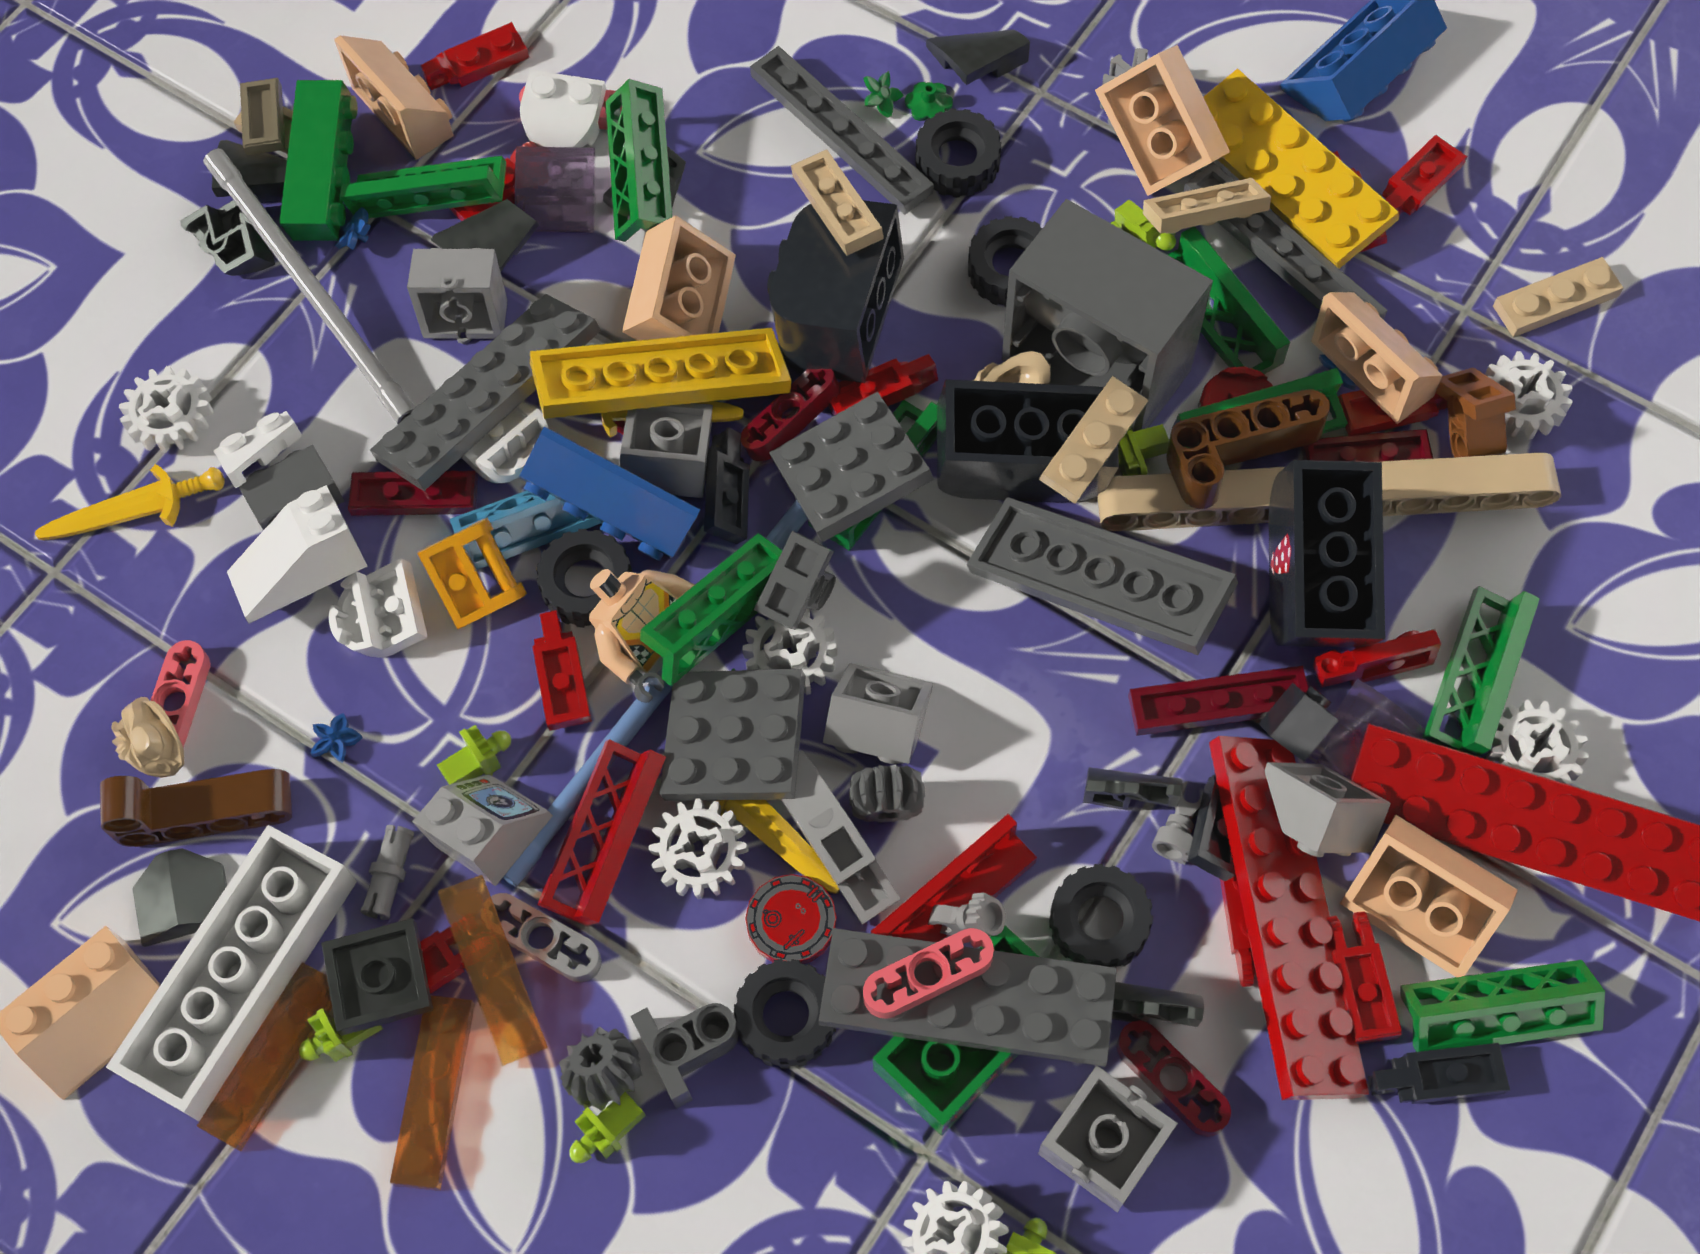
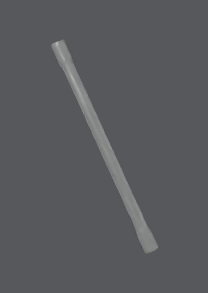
[203,149,415,424]

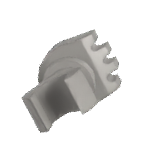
[1152,782,1204,865]
[928,893,1006,936]

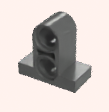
[754,531,836,630]
[631,1003,739,1109]

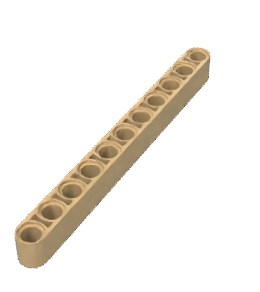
[1097,453,1561,531]

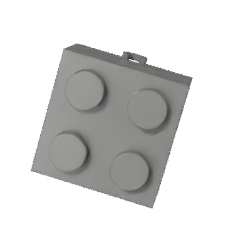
[407,248,508,344]
[1038,1065,1178,1213]

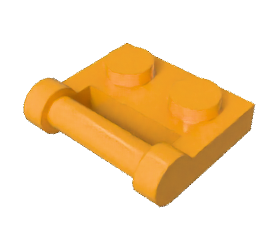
[417,518,527,630]

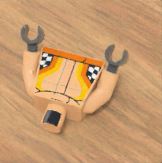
[589,569,694,703]

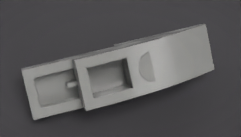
[781,750,901,925]

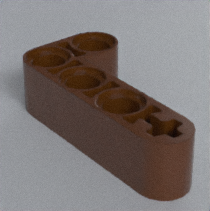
[1166,389,1330,509]
[100,769,292,847]

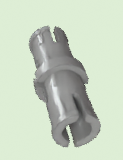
[360,825,414,920]

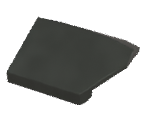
[132,848,227,947]

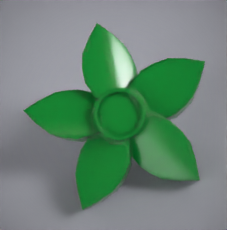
[863,71,904,118]

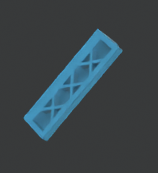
[450,491,603,570]

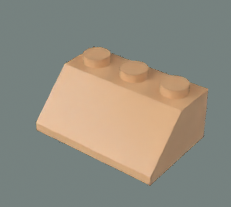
[334,35,454,160]
[1095,45,1230,196]
[622,215,736,341]
[1311,292,1442,424]
[1340,815,1518,977]
[0,926,161,1100]

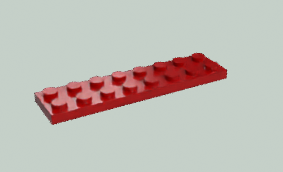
[1350,723,1700,922]
[1209,736,1369,1100]

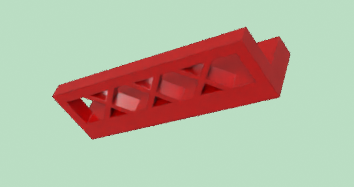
[537,739,666,926]
[871,814,1037,943]

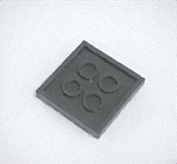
[769,392,934,542]
[660,669,806,801]

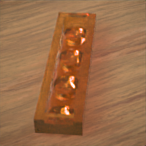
[438,875,548,1067]
[197,962,332,1152]
[390,995,475,1191]

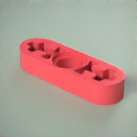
[150,640,211,748]
[863,928,994,1019]

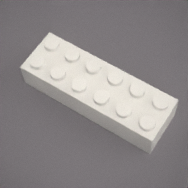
[106,825,357,1123]

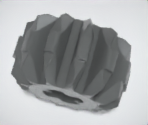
[849,764,925,823]
[559,1026,643,1111]

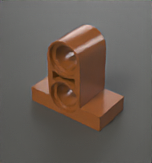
[1436,367,1516,457]

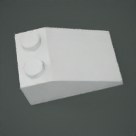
[227,485,367,624]

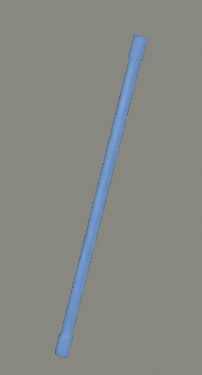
[503,500,808,887]

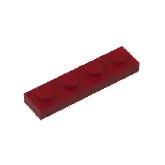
[1128,665,1308,736]

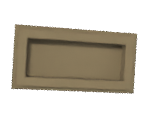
[240,78,285,155]

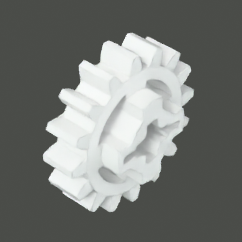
[1485,351,1573,439]
[119,366,214,453]
[743,608,837,695]
[1486,700,1589,785]
[649,798,749,899]
[902,1181,1009,1254]

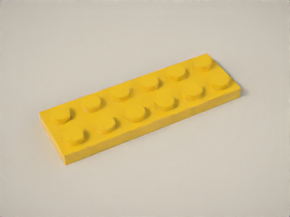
[1203,68,1399,269]
[530,328,791,419]

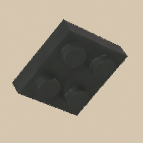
[321,918,433,1036]

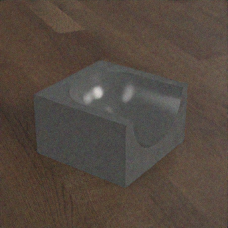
[1002,199,1213,432]

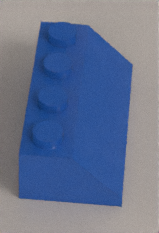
[1279,0,1447,122]
[519,426,700,561]

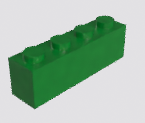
[279,80,358,241]

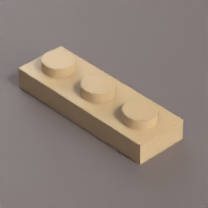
[791,149,883,256]
[1143,178,1271,234]
[1493,257,1624,337]
[1039,376,1148,504]

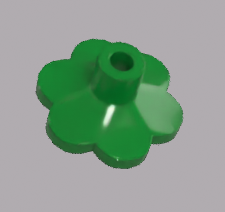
[905,82,953,121]

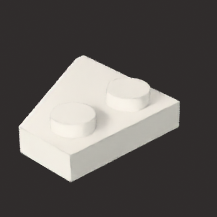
[213,411,302,488]

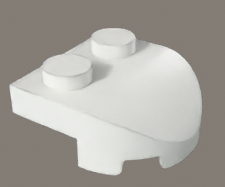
[520,70,607,158]
[461,401,549,483]
[329,558,428,658]

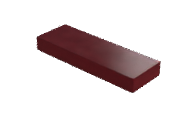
[1301,429,1434,462]
[348,471,478,516]

